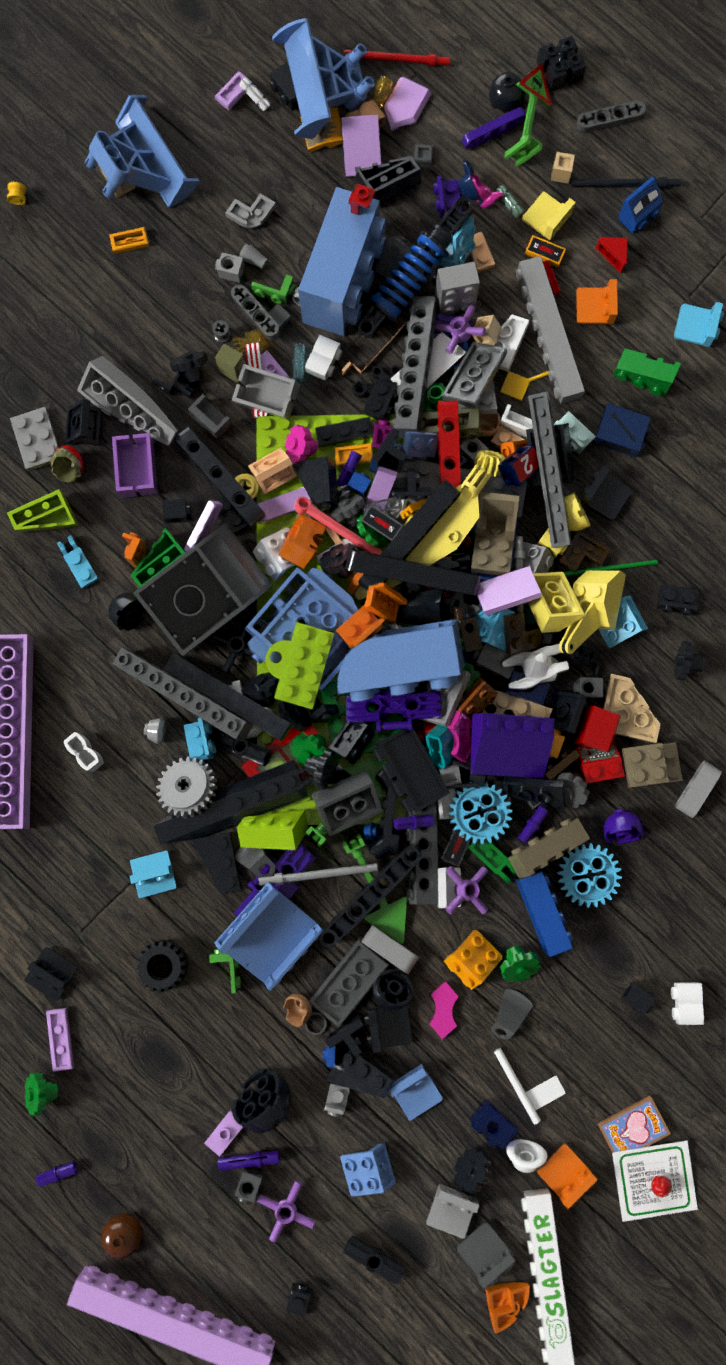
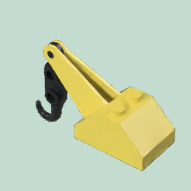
[559,570,626,678]

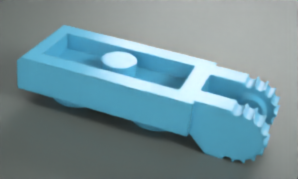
[57,535,99,589]

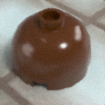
[101,1213,143,1259]

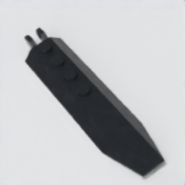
[153,760,313,844]

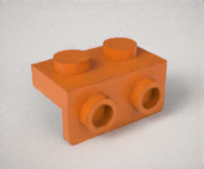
[365,583,408,624]

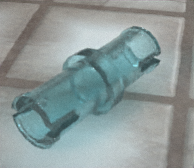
[292,343,306,383]

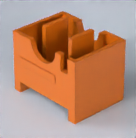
[278,513,326,569]

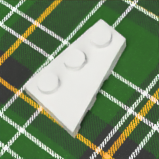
[492,315,529,372]

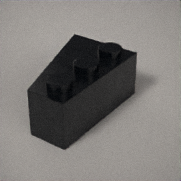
[355,156,421,205]

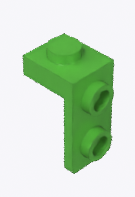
[251,274,296,304]
[209,949,241,994]

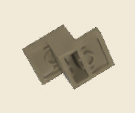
[622,742,683,788]

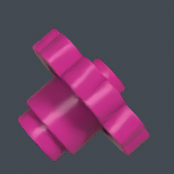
[285,425,318,463]

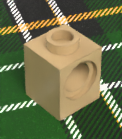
[551,152,575,184]
[472,315,502,345]

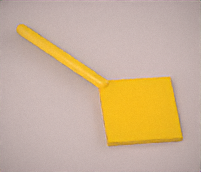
[500,371,548,401]

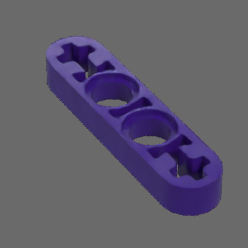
[462,107,526,150]

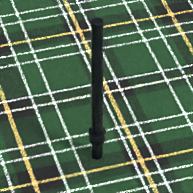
[571,177,681,188]

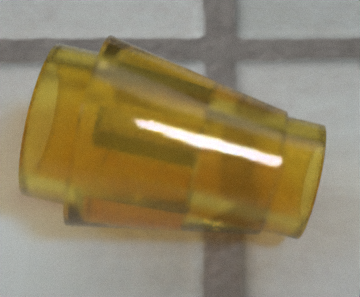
[374,76,393,107]

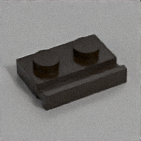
[544,750,580,780]

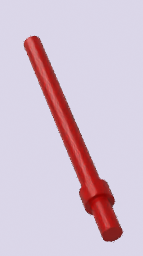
[343,50,450,66]

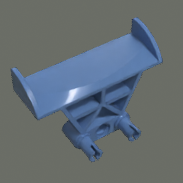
[272,18,375,139]
[84,95,200,208]

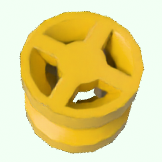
[7,182,27,205]

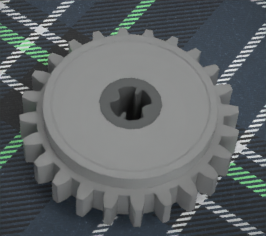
[156,757,218,818]

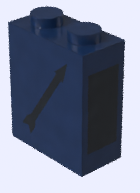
[593,403,652,457]

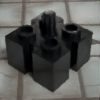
[537,35,587,92]

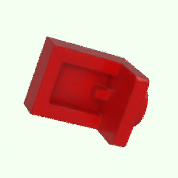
[348,183,375,215]

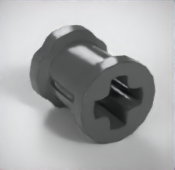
[212,320,231,344]

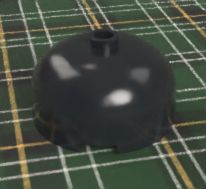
[232,1069,291,1133]

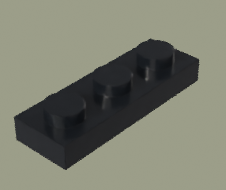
[315,417,373,448]

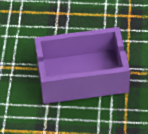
[112,433,158,498]

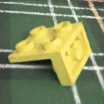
[522,192,575,240]

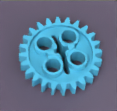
[448,781,512,845]
[557,843,622,908]

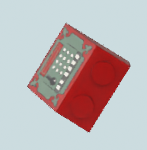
[575,741,625,784]

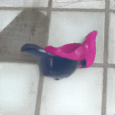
[459,160,504,208]

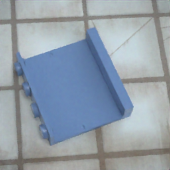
[215,882,323,991]

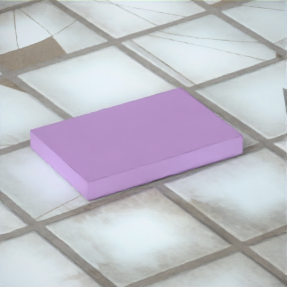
[342,115,381,177]
[477,566,542,616]

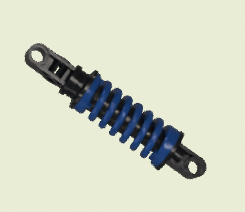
[358,197,473,338]

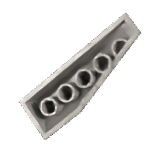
[77,356,177,446]

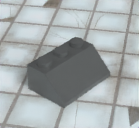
[311,770,383,836]

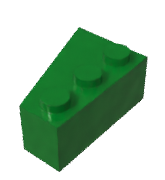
[613,349,681,397]

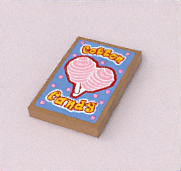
[597,1095,671,1153]

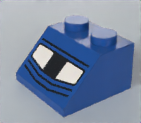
[618,176,663,234]

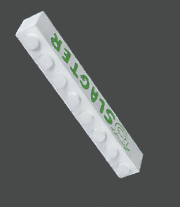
[521,1188,574,1365]

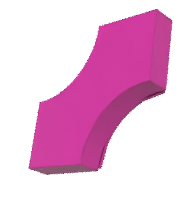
[448,711,472,763]
[429,981,459,1039]

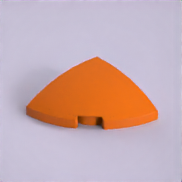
[485,1282,530,1334]

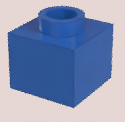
[347,472,371,498]

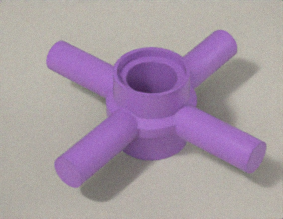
[435,305,486,354]
[445,866,488,914]
[257,1180,315,1243]

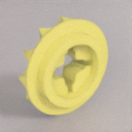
[235,474,260,503]

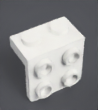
[253,528,295,582]

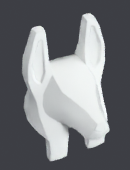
[502,644,569,689]

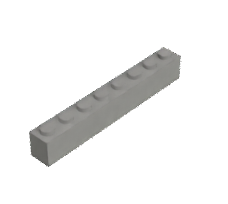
[516,256,585,404]

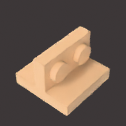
[248,448,297,494]

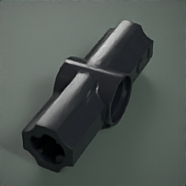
[215,731,272,767]
[343,1235,405,1285]

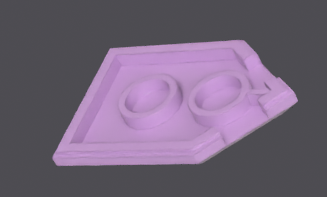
[384,77,432,131]

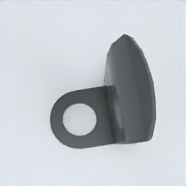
[235,848,275,878]
[491,988,533,1040]

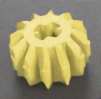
[474,450,507,477]

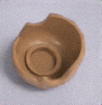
[481,412,501,438]
[283,994,312,1027]

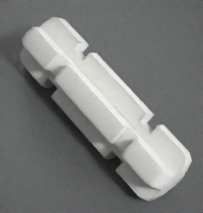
[239,77,270,111]

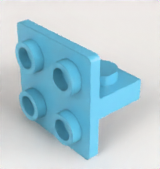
[129,851,177,898]

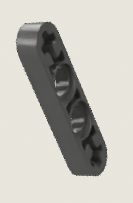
[576,101,646,133]
[231,285,281,341]

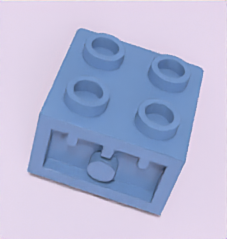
[389,1064,443,1121]
[340,1143,396,1196]

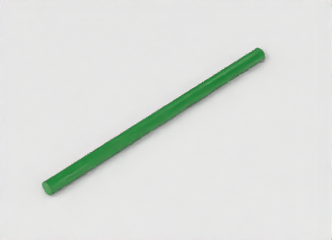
[564,560,658,576]

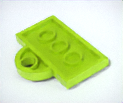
[265,622,334,709]

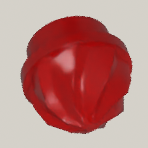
[651,1176,672,1197]

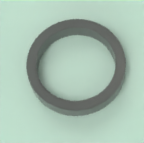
[304,1012,327,1035]

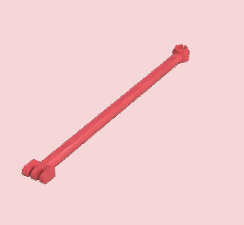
[294,496,474,618]

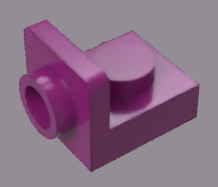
[372,419,392,448]

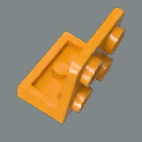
[444,930,502,990]

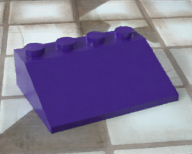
[471,713,555,778]

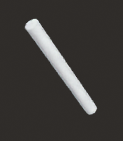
[494,1048,541,1124]

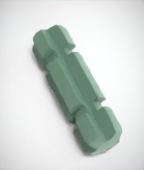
[496,185,524,218]

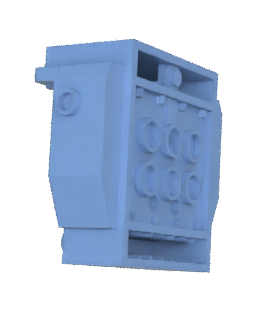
[244,567,358,691]

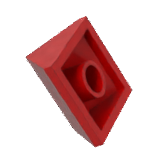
[574,706,621,753]

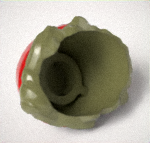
[50,446,84,483]

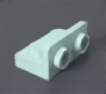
[554,411,596,454]

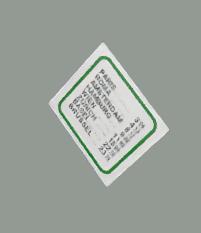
[612,1141,698,1222]

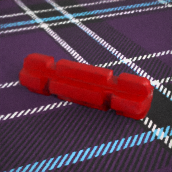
[543,260,560,296]

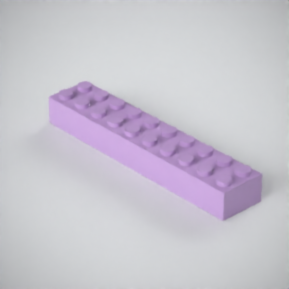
[0,634,34,829]
[67,1266,275,1365]

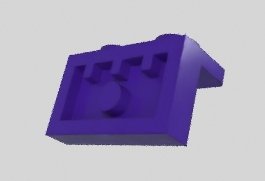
[434,176,462,219]

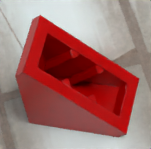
[595,237,627,273]

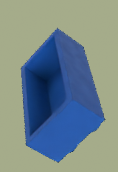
[515,871,573,957]

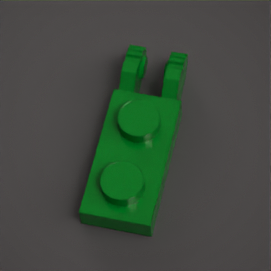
[468,839,517,884]

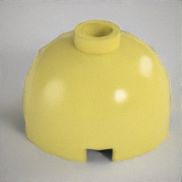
[565,492,590,531]

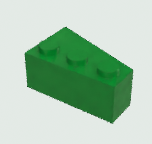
[130,528,185,588]

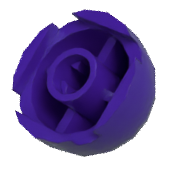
[604,809,644,844]

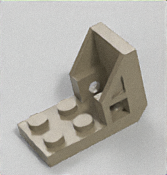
[471,492,519,576]

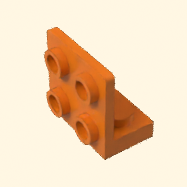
[576,279,618,324]
[335,605,385,648]
[537,1144,597,1209]

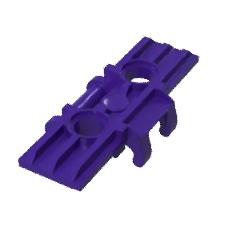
[346,689,441,732]
[234,844,316,916]

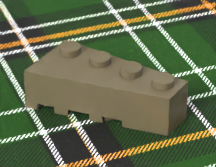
[508,818,590,878]

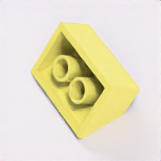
[528,572,585,633]

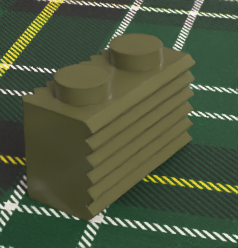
[215,344,246,383]

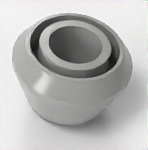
[144,718,166,744]

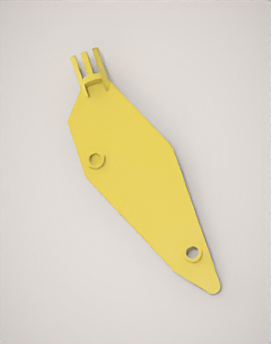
[355,464,492,600]

